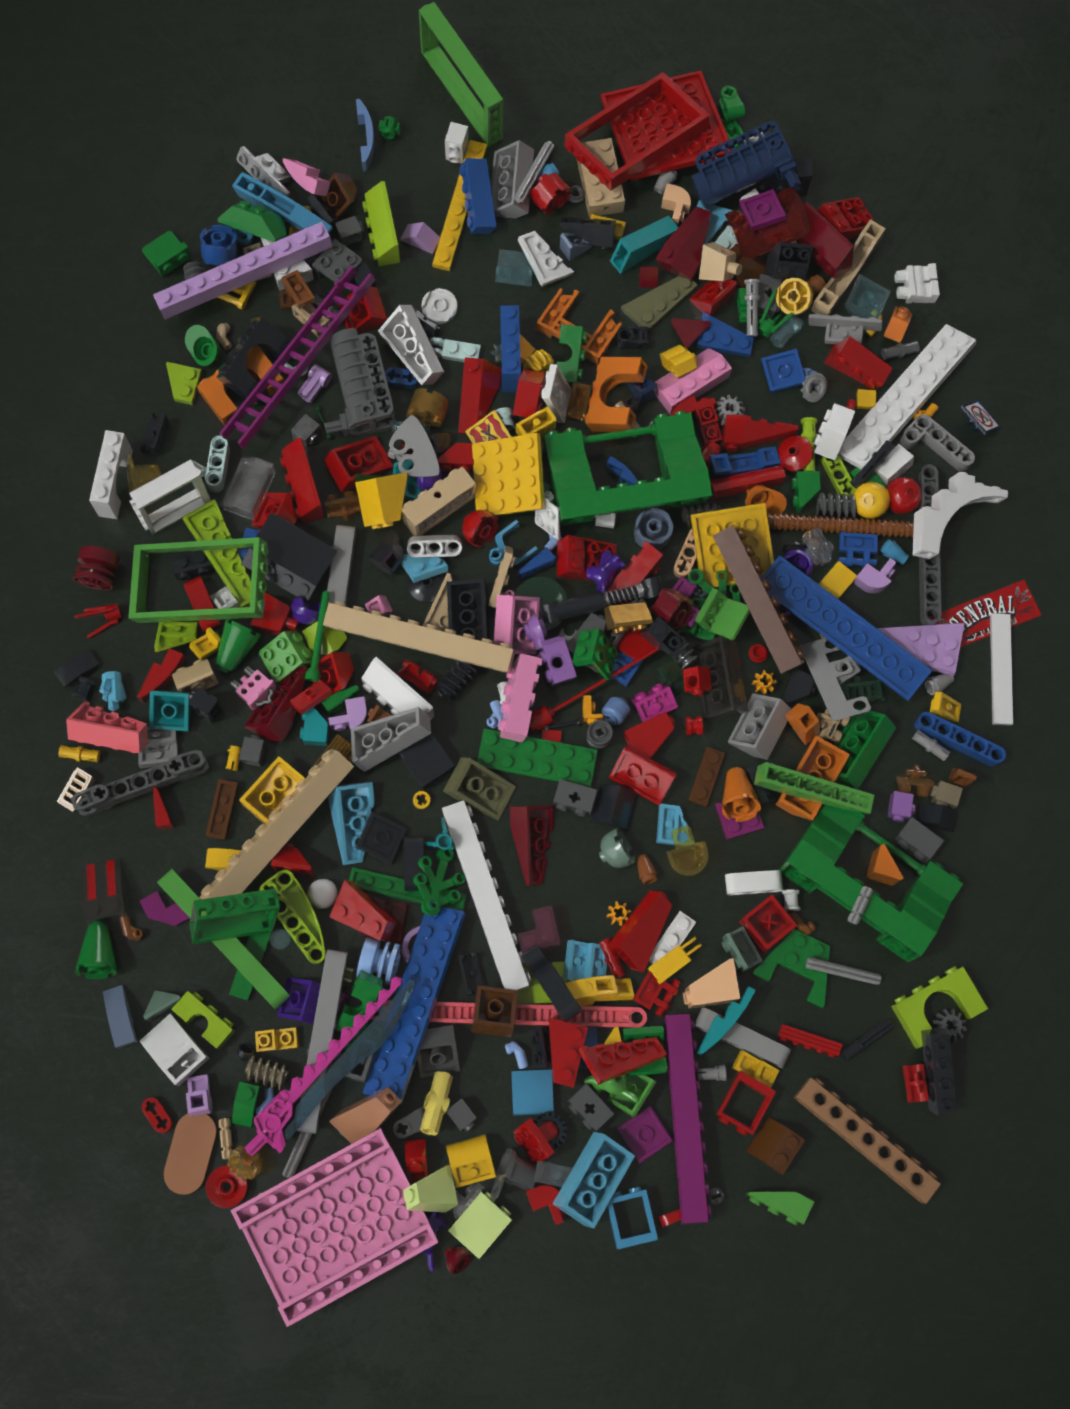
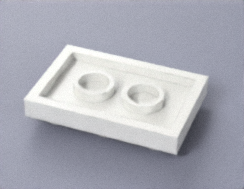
[542,364,572,423]

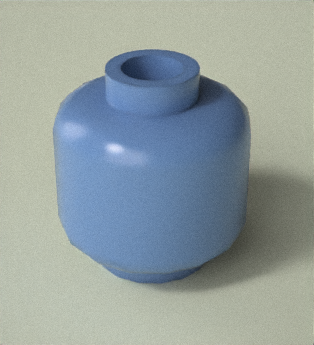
[602,697,630,725]

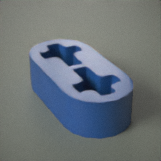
[385,367,419,389]

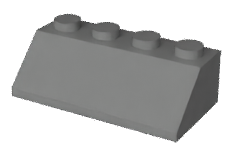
[491,140,534,219]

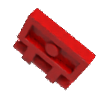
[632,971,681,1017]

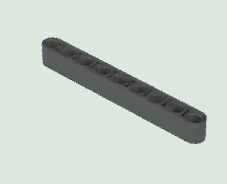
[917,464,941,626]

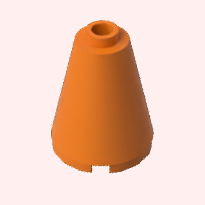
[721,767,761,822]

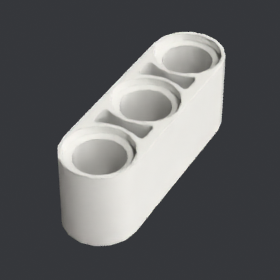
[407,535,462,557]
[725,870,783,895]

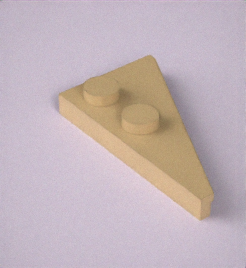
[423,573,452,632]

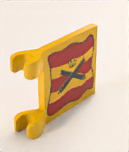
[465,410,512,444]

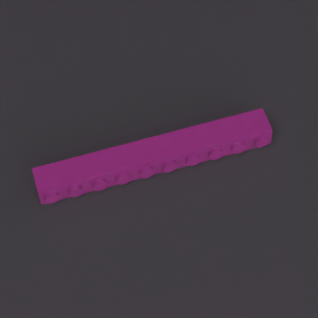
[664,1014,711,1225]

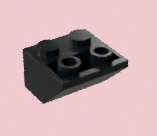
[764,241,813,281]

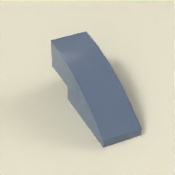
[103,985,138,1049]

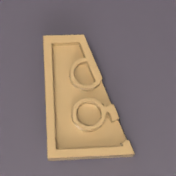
[488,546,515,608]

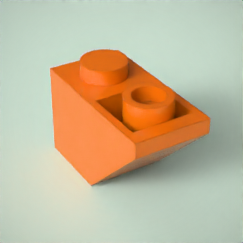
[884,307,912,343]
[784,703,820,745]

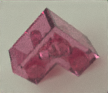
[517,905,561,954]

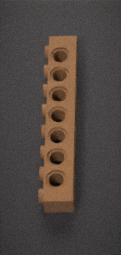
[793,1078,941,1204]

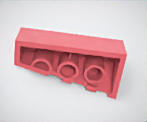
[66,701,148,753]

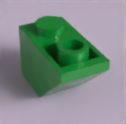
[792,471,821,513]

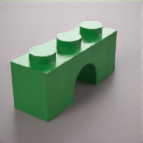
[557,324,588,384]
[335,970,384,1039]

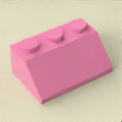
[493,595,540,654]

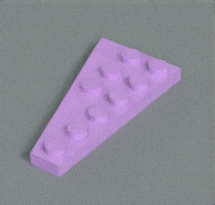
[877,623,965,676]

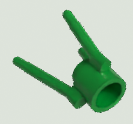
[758,289,793,338]

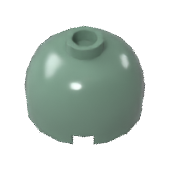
[599,828,635,868]

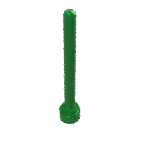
[305,591,330,682]

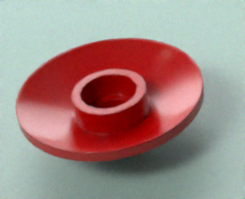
[777,436,813,472]
[206,1166,247,1208]

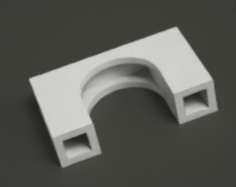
[89,430,133,519]

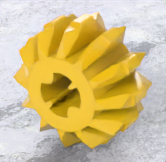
[523,349,554,376]

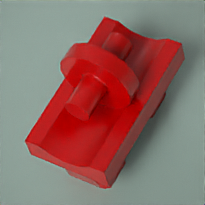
[903,1064,929,1103]

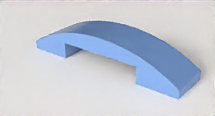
[356,99,374,172]

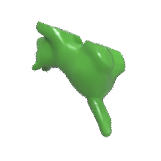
[584,1074,639,1102]

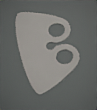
[389,415,439,477]

